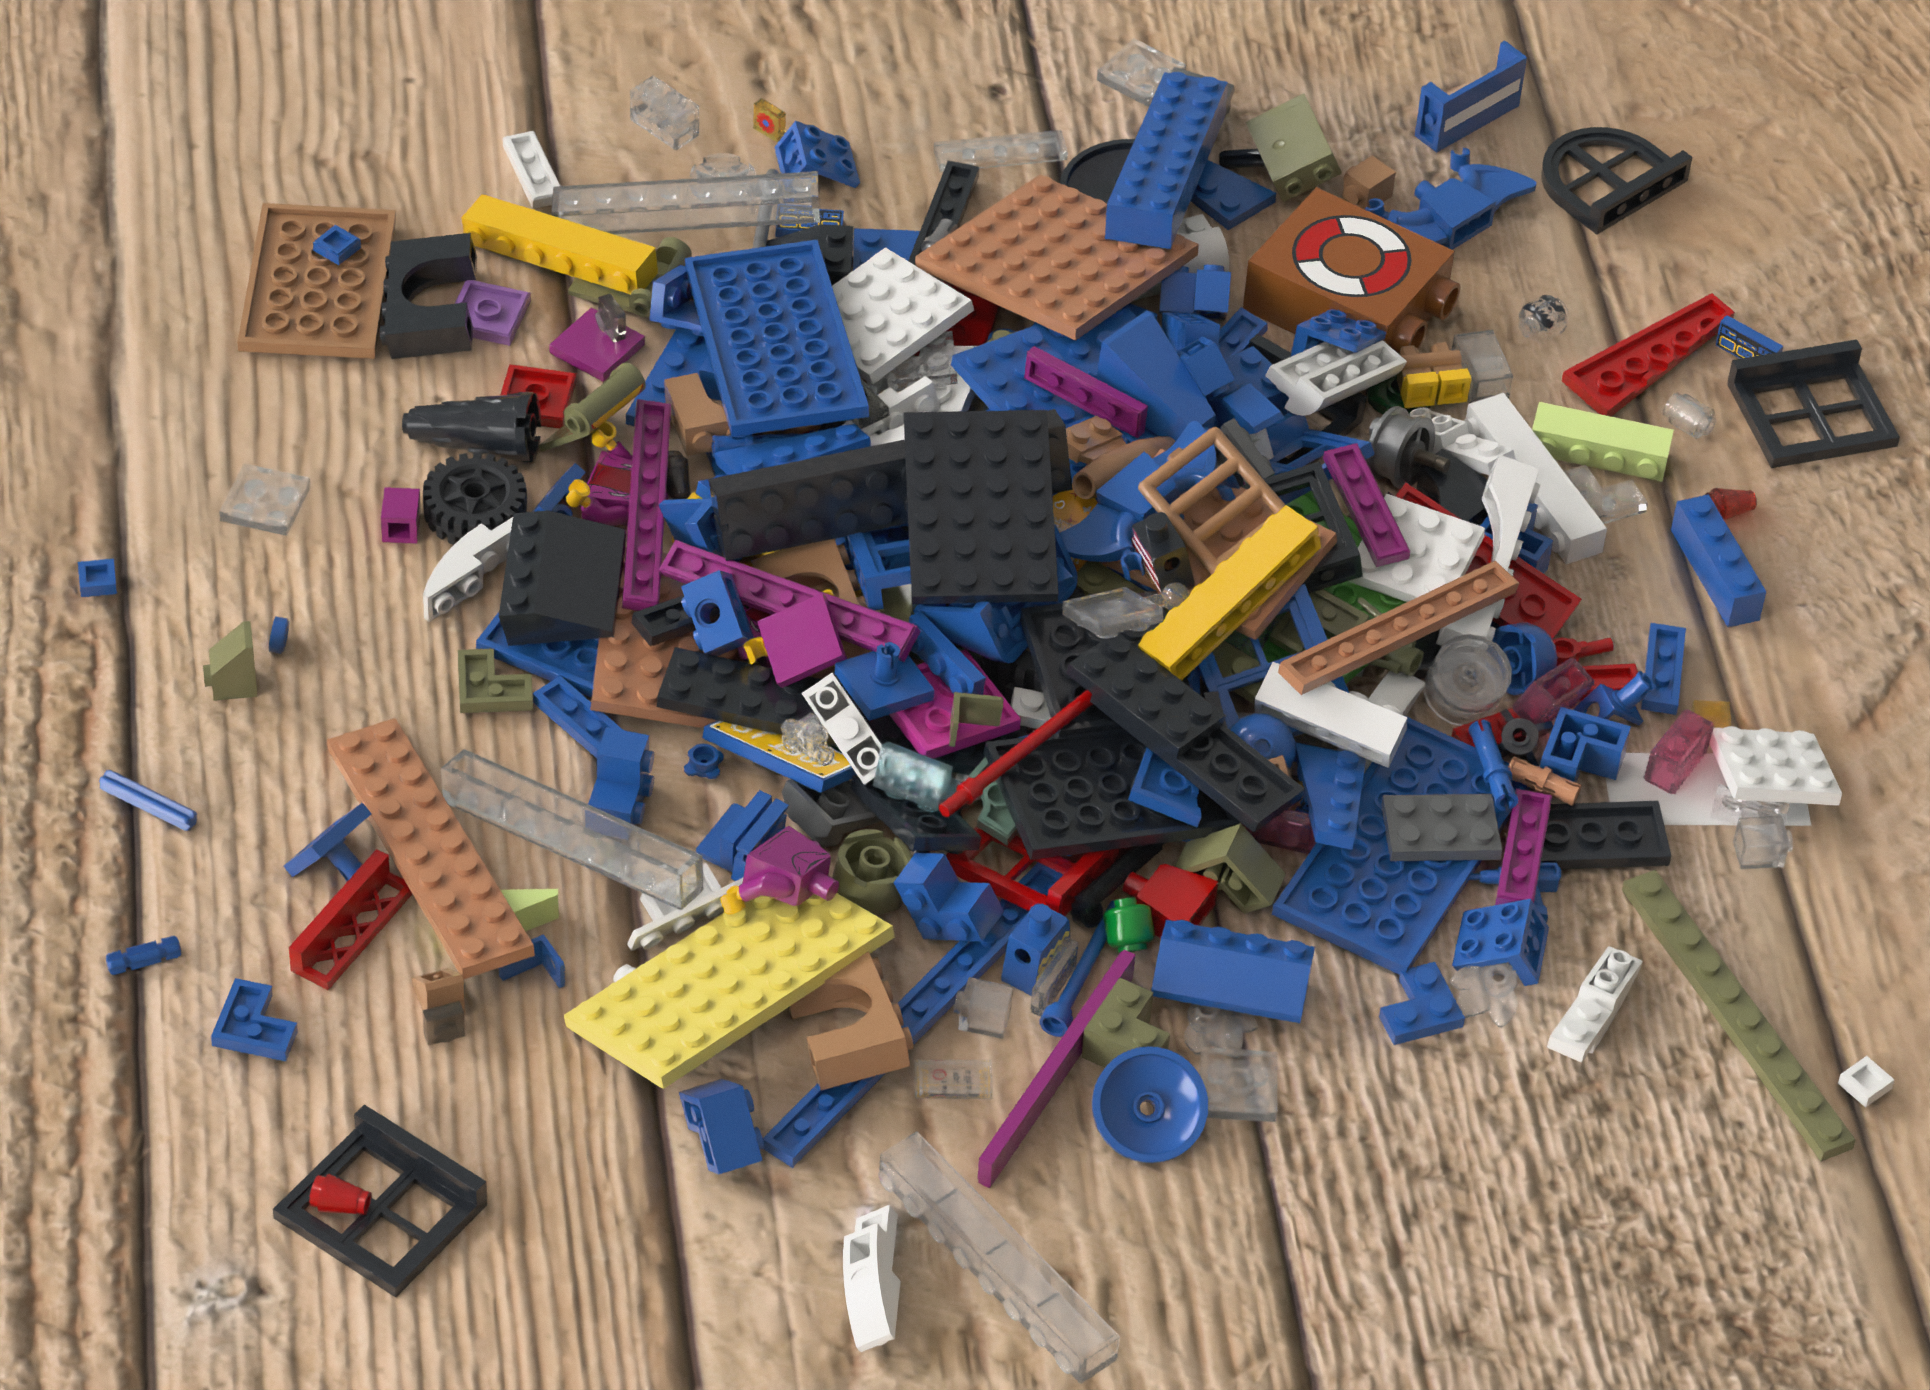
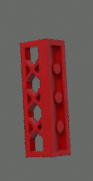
[289,849,413,990]

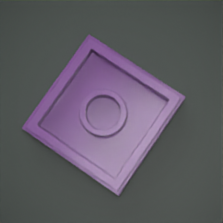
[455,280,531,346]

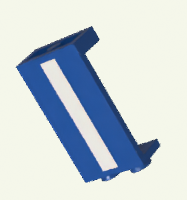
[1414,41,1527,153]

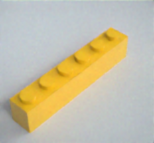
[461,194,658,295]
[1138,505,1321,681]

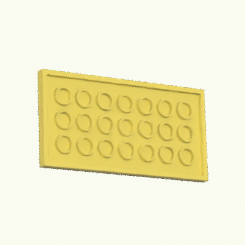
[564,893,895,1089]

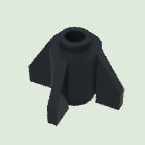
[1498,708,1554,767]

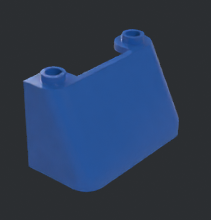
[913,524,1077,663]

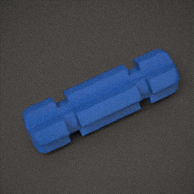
[106,935,181,975]

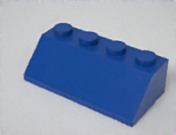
[1151,920,1315,1023]

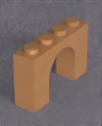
[664,373,821,456]
[751,539,872,679]
[788,951,914,1090]

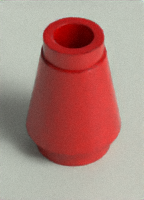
[309,1174,372,1215]

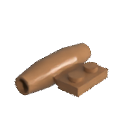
[1066,416,1175,499]

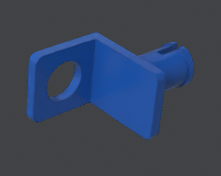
[1573,671,1656,725]
[499,934,565,988]

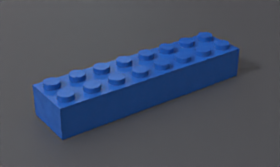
[1105,72,1228,249]

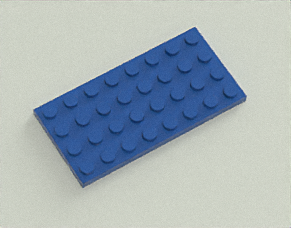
[685,240,869,437]
[1272,715,1530,975]

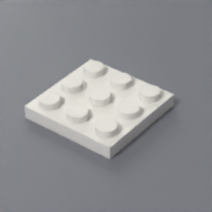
[1349,494,1485,602]
[1707,726,1842,806]

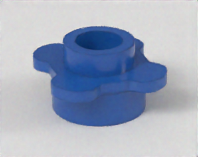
[684,744,724,779]

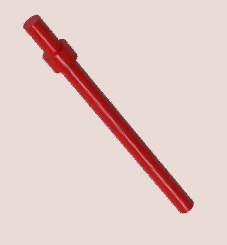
[939,690,1093,817]

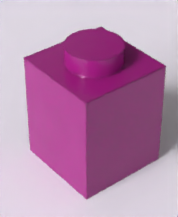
[381,487,421,544]

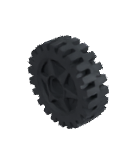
[423,452,527,545]

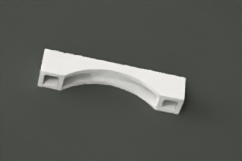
[1436,454,1540,658]

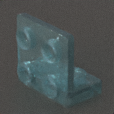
[873,742,962,811]

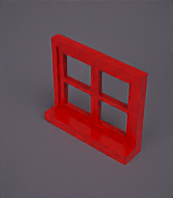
[946,826,1131,916]

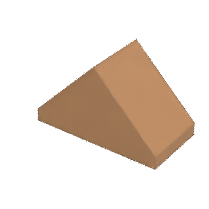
[411,968,465,1025]

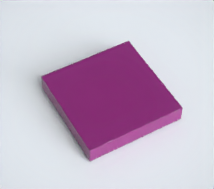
[549,307,645,382]
[757,592,847,688]

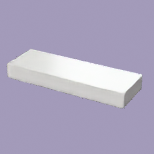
[503,131,564,209]

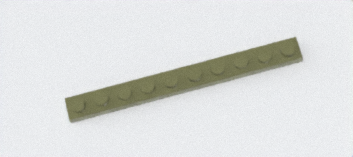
[1622,870,1856,1161]

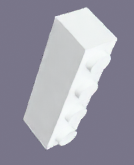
[1255,662,1407,768]

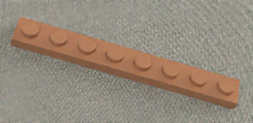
[1278,561,1519,695]

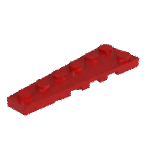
[1562,293,1735,417]

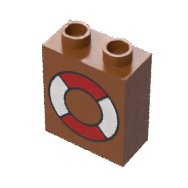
[1243,187,1461,354]

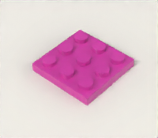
[889,649,1021,761]

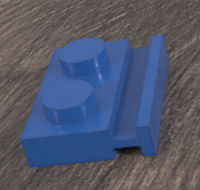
[731,798,789,881]

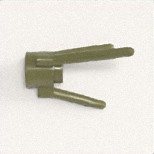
[1358,597,1424,676]

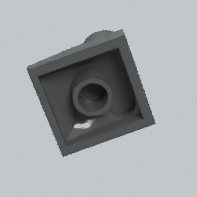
[782,779,882,847]

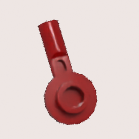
[1553,637,1614,671]

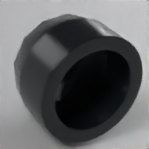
[1070,904,1103,928]

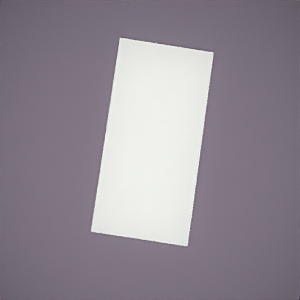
[1605,753,1811,826]

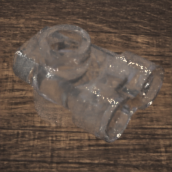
[780,713,834,766]

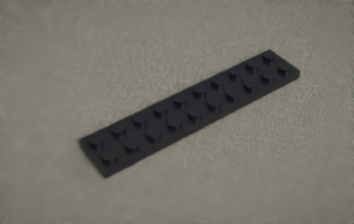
[656,647,1028,775]

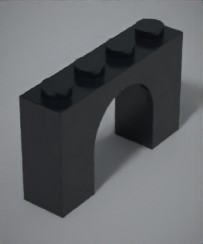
[380,233,477,359]

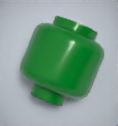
[1103,897,1155,953]

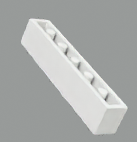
[1464,393,1607,564]

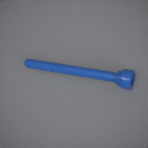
[1039,900,1115,1037]

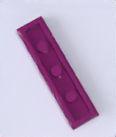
[1024,346,1148,438]
[1323,443,1410,567]
[1495,789,1552,905]

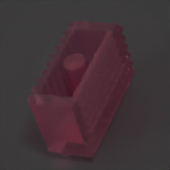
[1512,657,1595,724]
[1643,709,1714,794]

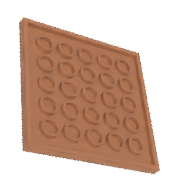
[915,175,1199,340]

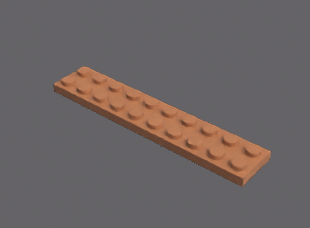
[327,718,535,980]

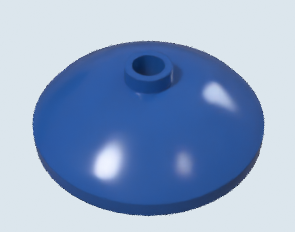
[1092,1047,1208,1163]

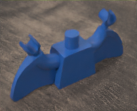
[1365,148,1537,250]
[1060,421,1240,580]

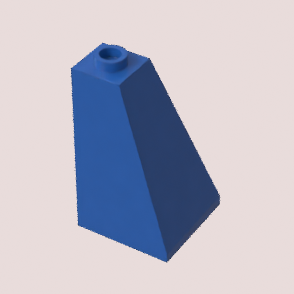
[1096,310,1216,442]

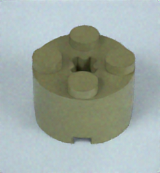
[832,829,912,915]

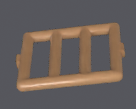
[1138,427,1285,575]

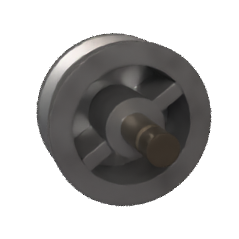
[1366,406,1451,489]

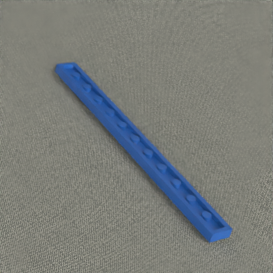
[763,862,1063,1168]

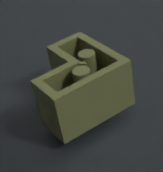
[1175,824,1286,914]
[1082,977,1170,1068]

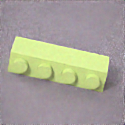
[1532,402,1674,482]

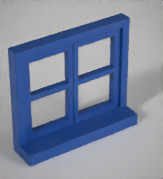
[1266,412,1375,505]
[845,524,911,610]
[1197,584,1349,737]

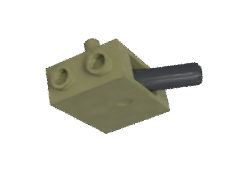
[1219,93,1342,202]

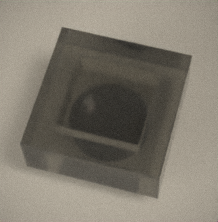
[595,293,626,343]
[422,1001,465,1046]

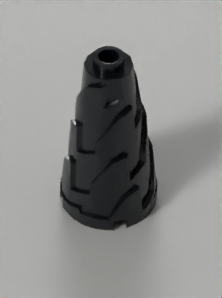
[402,392,541,462]

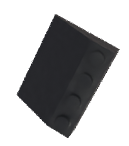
[499,510,627,646]

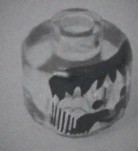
[1519,294,1569,344]

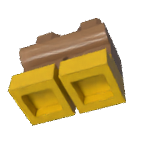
[1396,342,1472,408]

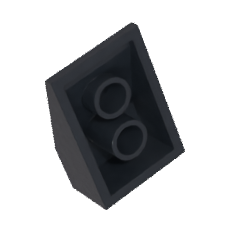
[766,224,854,286]

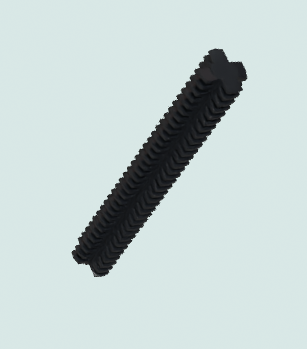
[1071,843,1165,915]

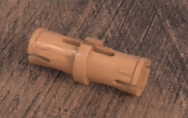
[1508,756,1582,806]

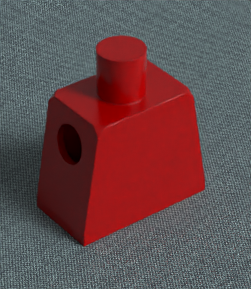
[1123,864,1218,939]

